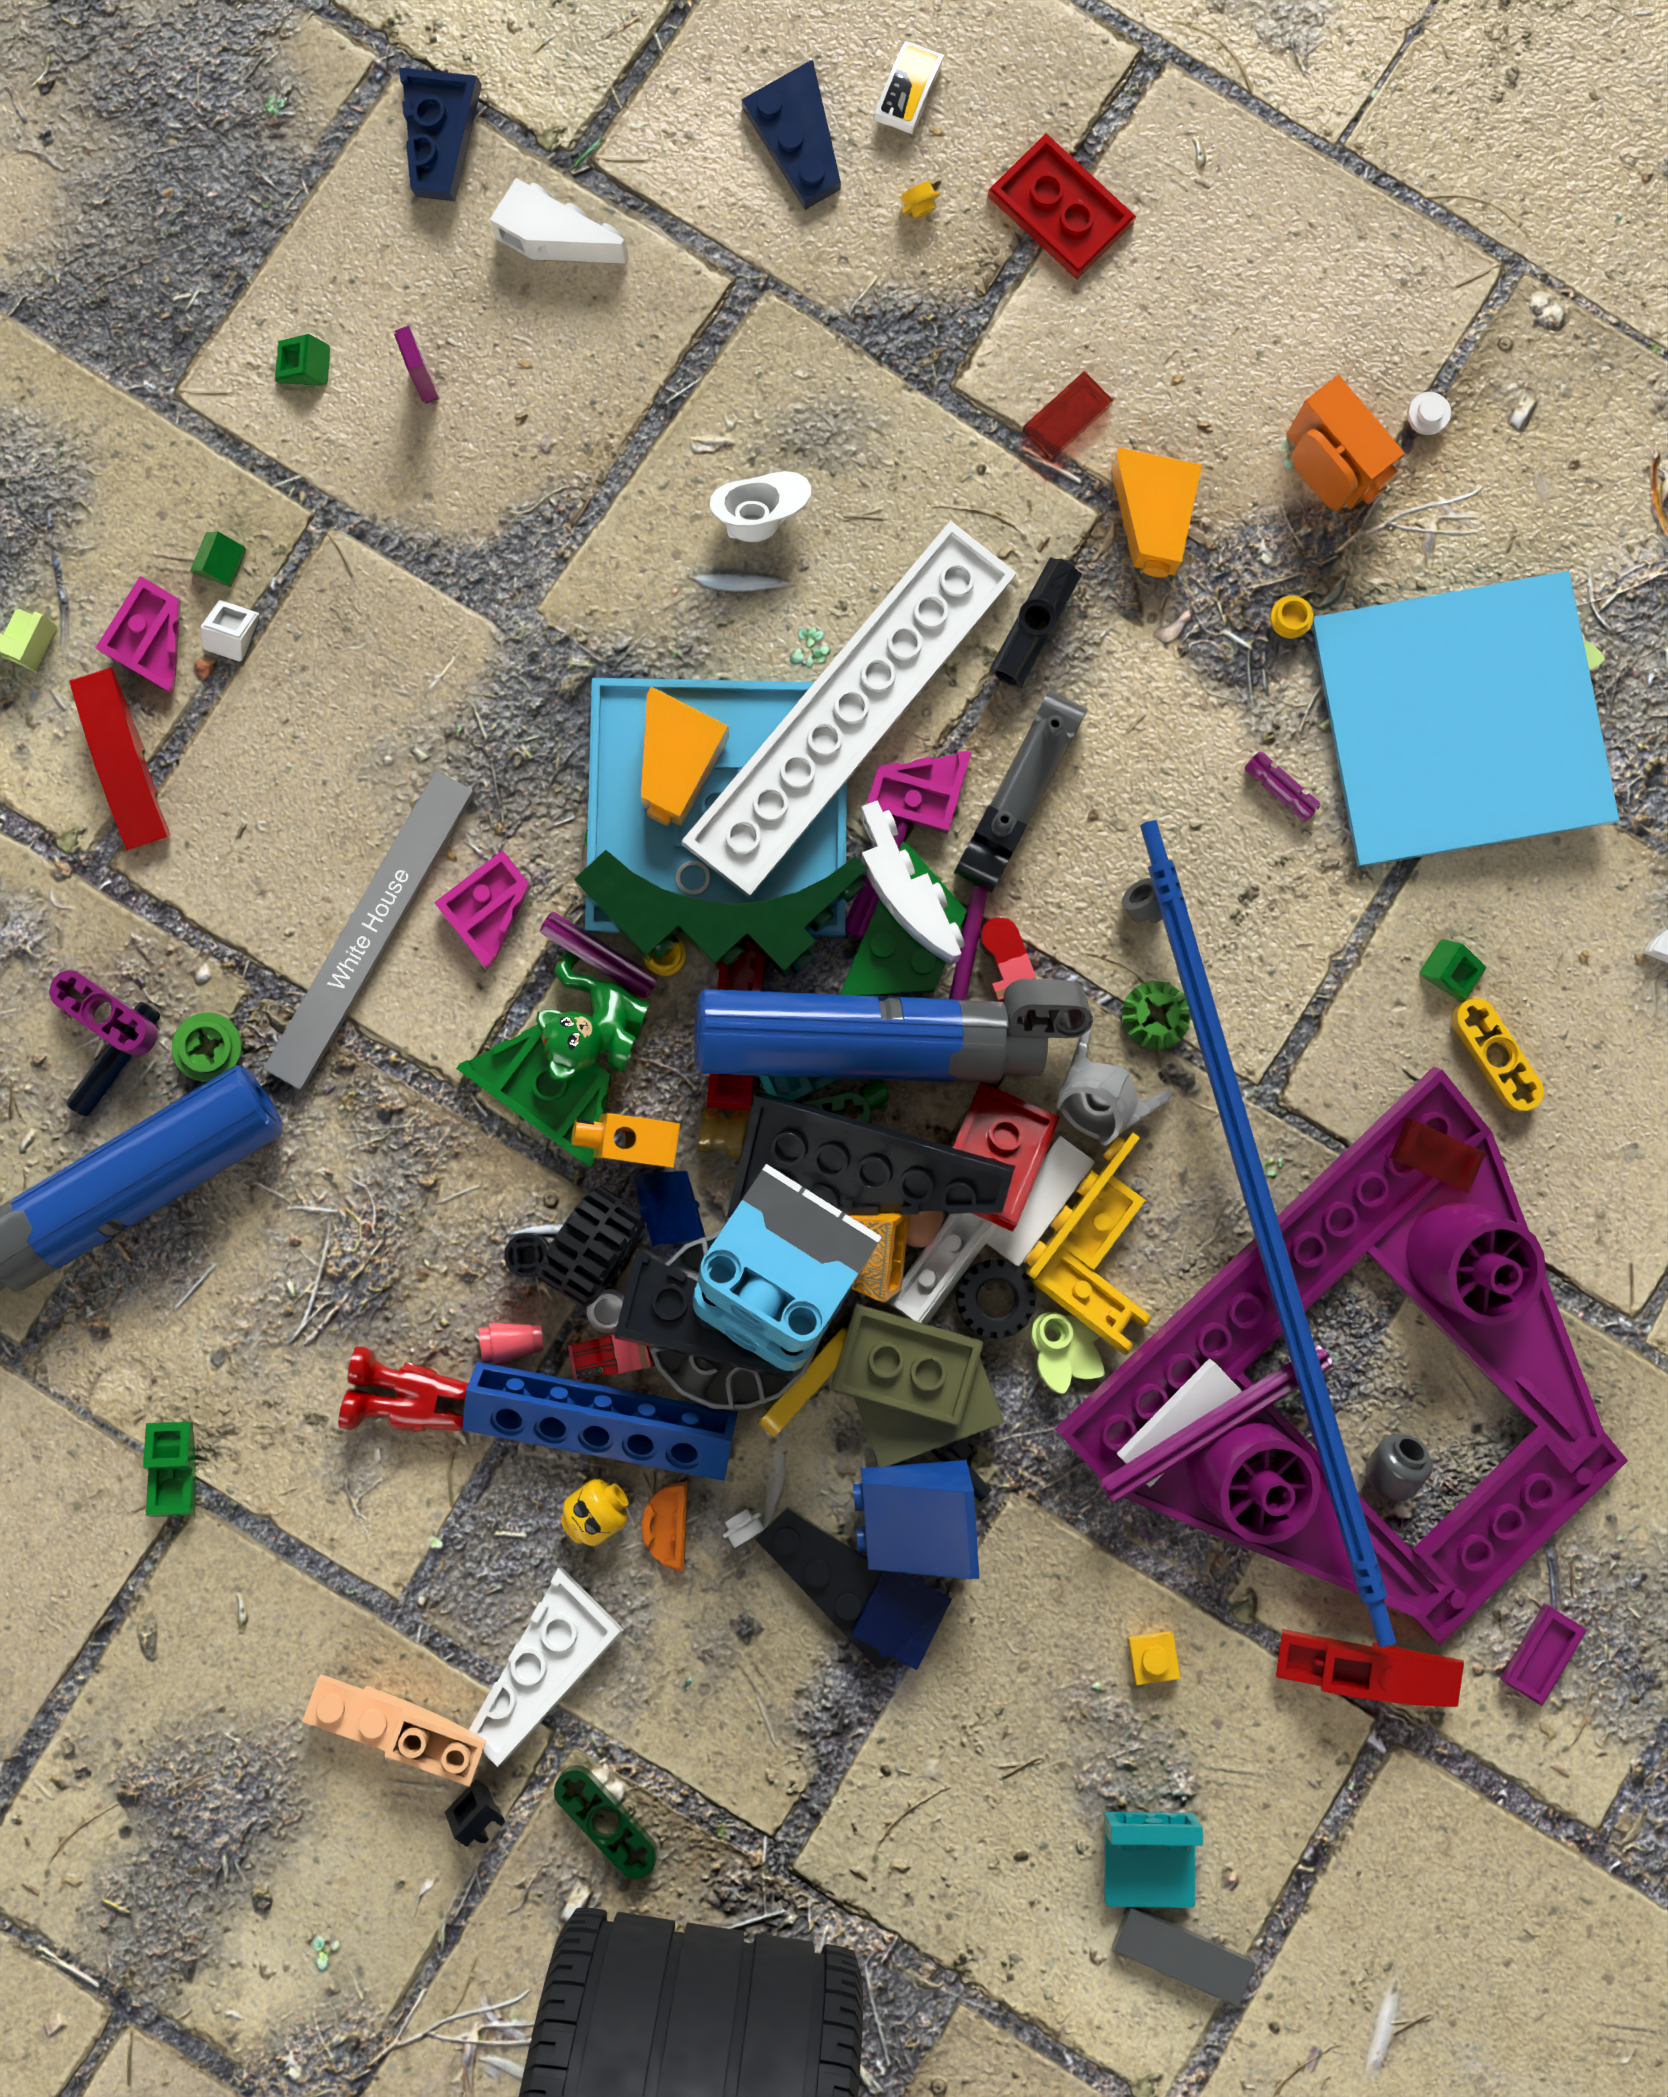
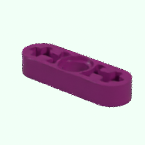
[49,970,157,1056]

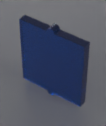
[633,1171,706,1247]
[851,1571,952,1670]

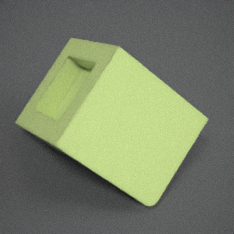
[0,609,58,672]

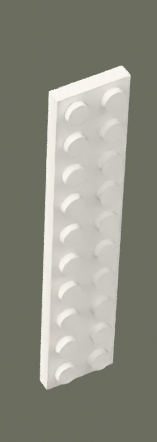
[682,520,1017,899]

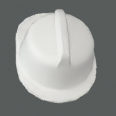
[710,471,812,542]

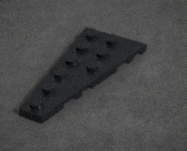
[727,1091,1016,1218]

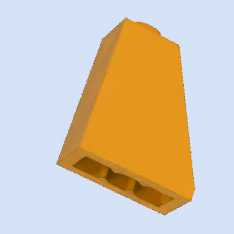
[1111,447,1202,578]
[641,687,729,827]

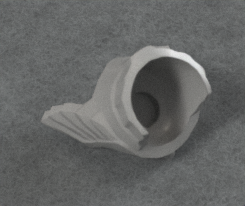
[1056,1028,1173,1146]

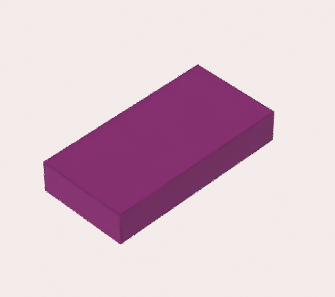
[394,326,439,404]
[1500,1603,1587,1706]

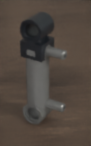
[954,690,1088,893]

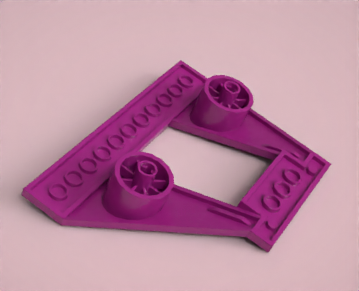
[1055,1066,1628,1646]

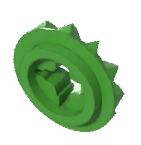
[1122,980,1190,1050]
[172,1012,244,1082]

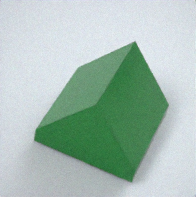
[190,531,246,587]

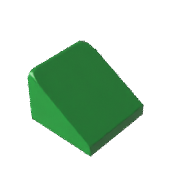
[275,334,330,386]
[1420,939,1487,1002]

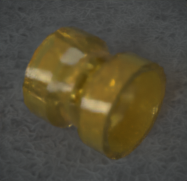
[697,1109,747,1159]

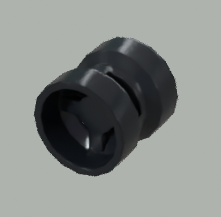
[504,1233,551,1278]

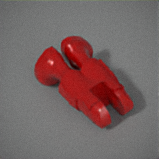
[338,1346,468,1432]

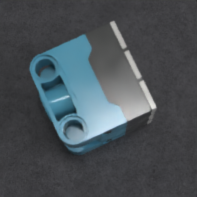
[692,1164,881,1371]

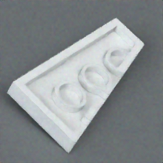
[469,1568,624,1767]

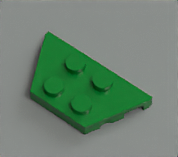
[840,842,967,996]
[456,1024,612,1169]

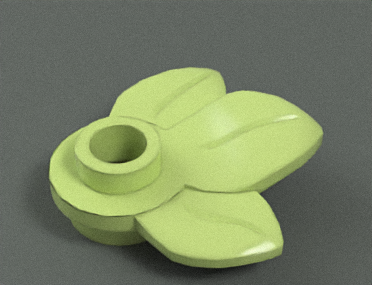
[1030,1312,1105,1394]

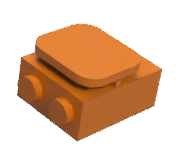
[1287,374,1405,511]

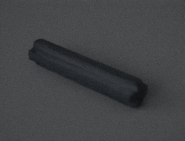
[66,1002,160,1116]

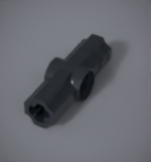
[989,557,1082,688]

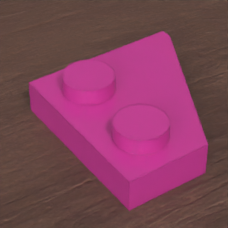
[95,576,181,694]
[867,751,971,834]
[434,850,531,970]

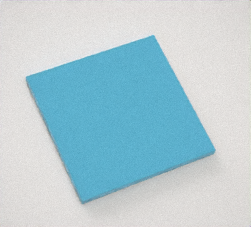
[1312,571,1619,868]
[585,678,847,937]

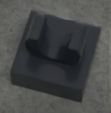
[445,1779,505,1847]

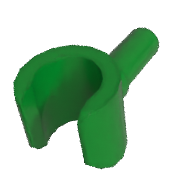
[860,1079,889,1110]

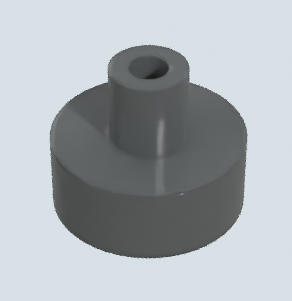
[1121,878,1162,923]

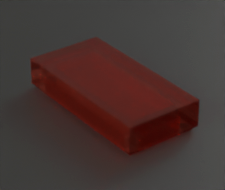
[1022,371,1113,461]
[1389,1118,1486,1193]

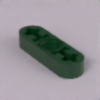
[554,1765,658,1879]

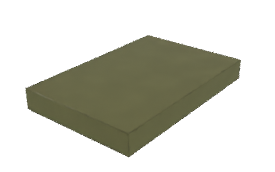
[830,1303,983,1428]
[854,1356,1005,1467]

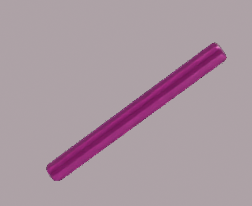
[1100,1345,1333,1503]

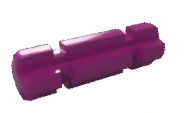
[1245,751,1320,821]

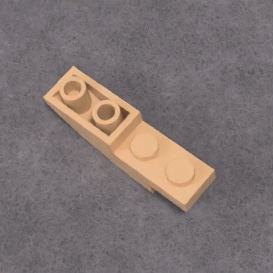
[302,1674,486,1787]

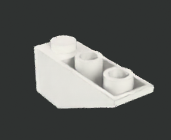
[490,178,628,264]

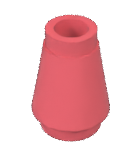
[478,1323,544,1365]

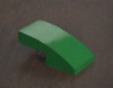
[143,1422,196,1517]

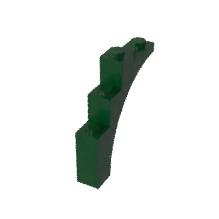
[574,850,867,977]

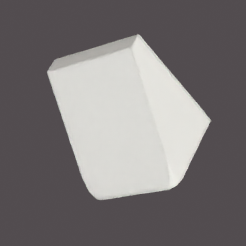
[200,600,259,661]

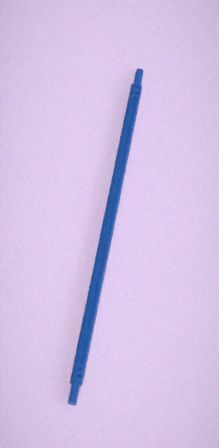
[1140,820,1397,1647]

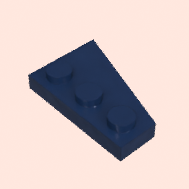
[741,59,841,210]
[399,68,482,201]

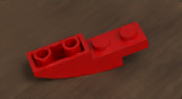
[1276,1629,1464,1707]

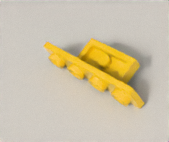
[1024,1132,1146,1279]

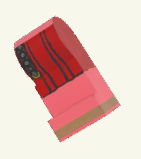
[980,917,1037,1002]
[568,1335,655,1380]

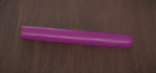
[949,887,988,1000]

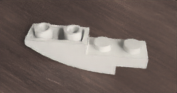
[860,800,965,965]

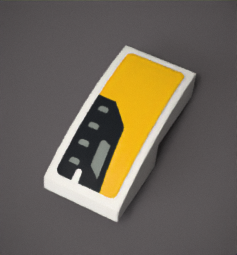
[873,41,944,134]

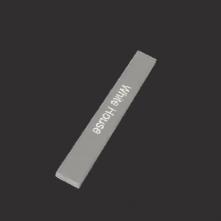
[263,770,475,1091]

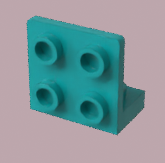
[1104,1812,1203,1908]

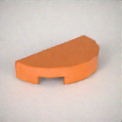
[641,1480,688,1571]

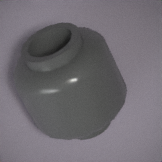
[1365,1434,1433,1501]

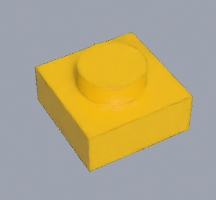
[1127,1631,1181,1685]

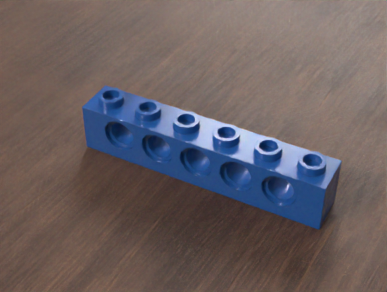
[463,1362,738,1481]

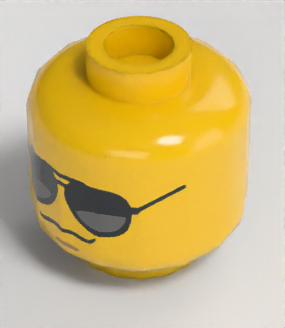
[561,1479,628,1546]

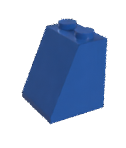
[853,1460,980,1579]

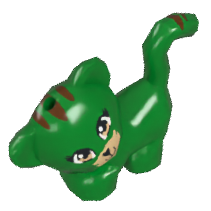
[536,950,650,1081]

